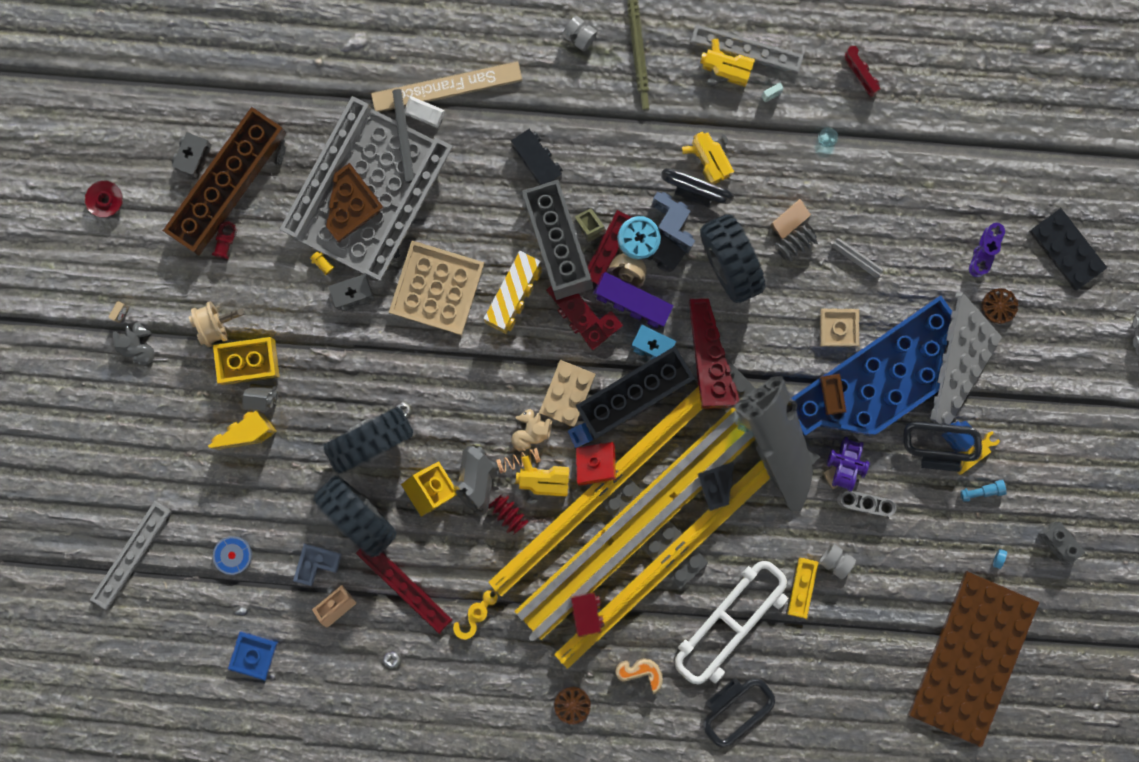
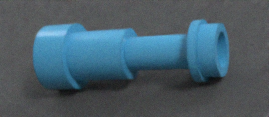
[960,480,1007,502]

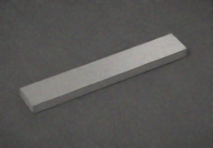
[690,24,804,74]
[90,501,172,610]

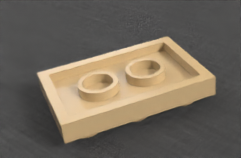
[539,360,596,427]

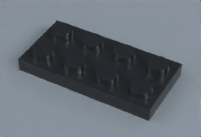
[1029,208,1108,291]

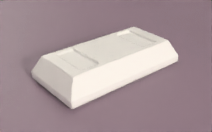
[405,96,445,128]

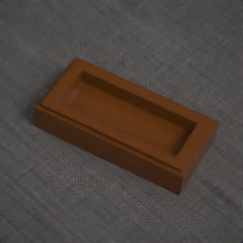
[820,374,846,415]

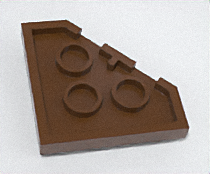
[326,163,385,243]

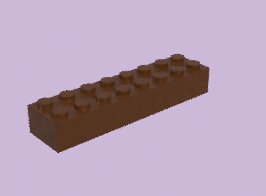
[162,107,287,256]

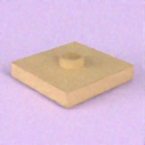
[820,309,860,348]

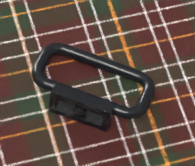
[661,168,734,207]
[903,422,982,472]
[703,678,775,747]

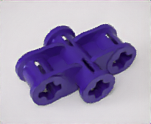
[969,223,1005,278]
[826,436,869,492]

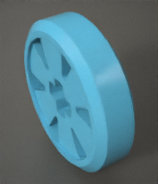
[617,216,661,260]

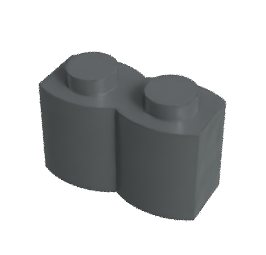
[242,384,278,412]

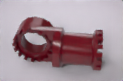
[212,221,238,259]

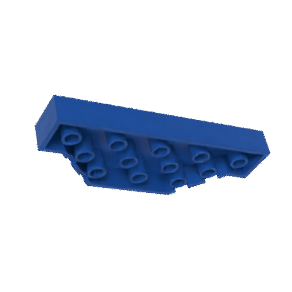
[791,295,952,436]

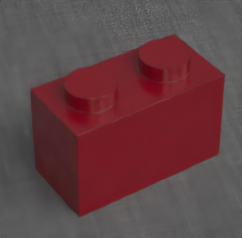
[571,592,604,637]

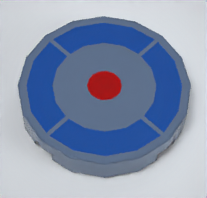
[213,536,253,575]

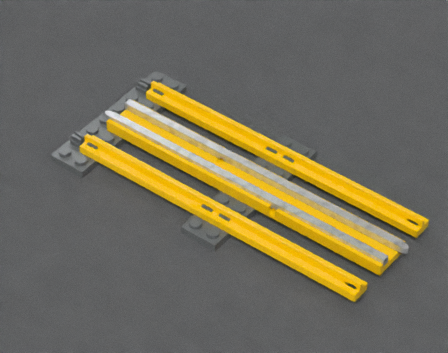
[488,357,820,669]

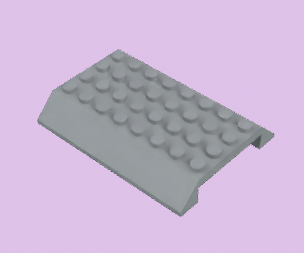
[280,96,453,281]

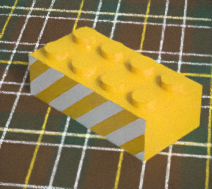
[484,251,542,334]

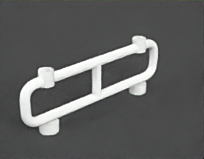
[675,561,788,684]

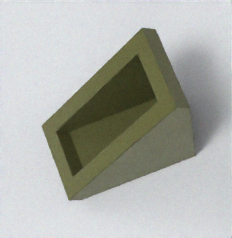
[575,208,605,243]

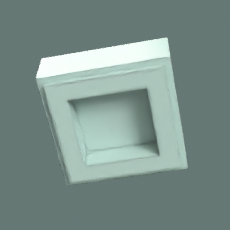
[761,82,783,102]

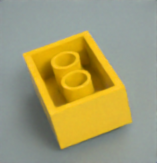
[213,337,280,385]

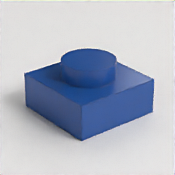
[568,423,593,448]

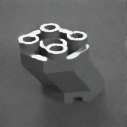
[453,446,499,516]

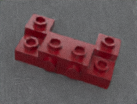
[546,286,623,351]

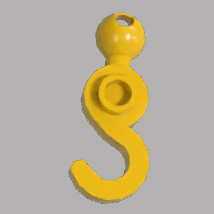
[453,590,498,639]

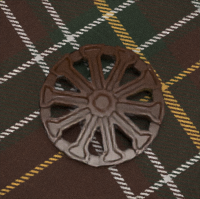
[981,288,1018,324]
[554,687,591,725]

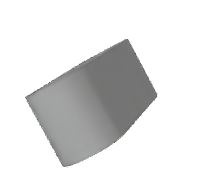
[837,491,896,516]

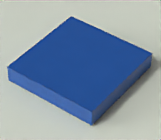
[228,631,278,681]

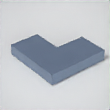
[293,543,342,586]

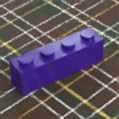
[593,272,674,329]

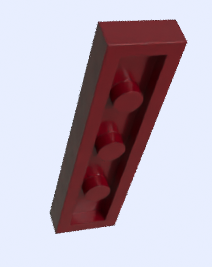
[587,210,633,285]

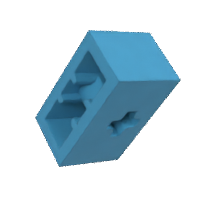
[631,325,676,360]

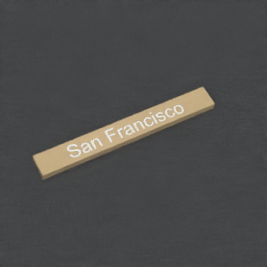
[371,61,522,112]

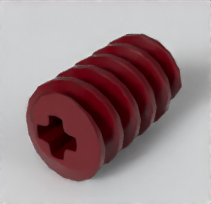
[488,494,529,536]

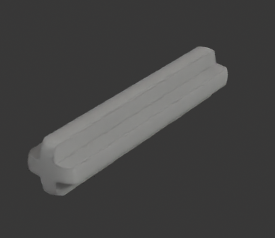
[832,238,883,278]

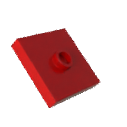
[576,442,616,486]

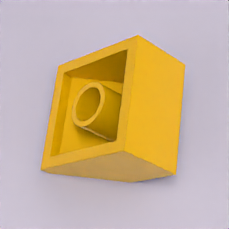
[401,461,457,517]

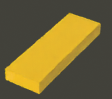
[787,557,819,619]

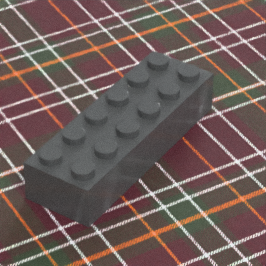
[522,180,593,300]

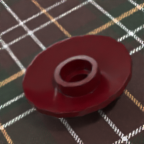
[85,180,123,218]

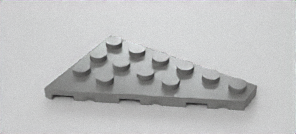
[930,292,1002,425]

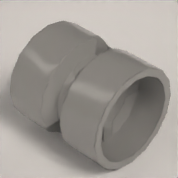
[562,16,598,51]
[819,543,856,579]

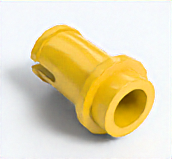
[310,251,335,275]

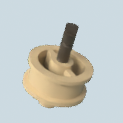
[189,301,245,348]

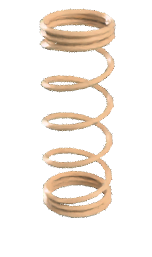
[496,448,541,474]

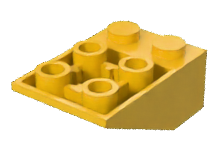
[208,410,277,450]

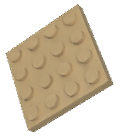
[389,241,485,335]

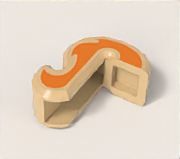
[615,658,663,694]

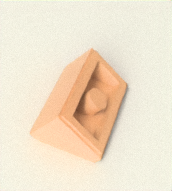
[770,199,811,239]
[312,585,356,627]

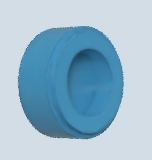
[993,549,1007,569]

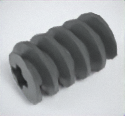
[775,223,818,262]

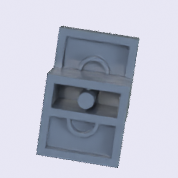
[651,191,695,254]

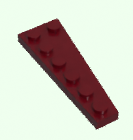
[689,298,740,409]

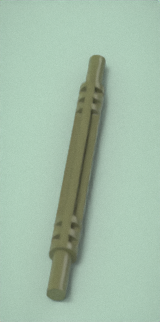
[627,0,650,111]

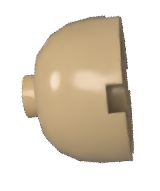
[607,253,647,288]

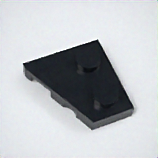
[697,462,734,511]

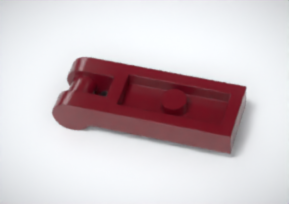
[844,45,881,98]

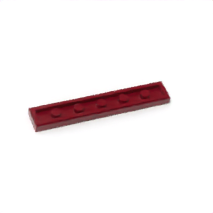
[355,549,453,634]

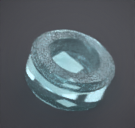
[818,127,838,148]

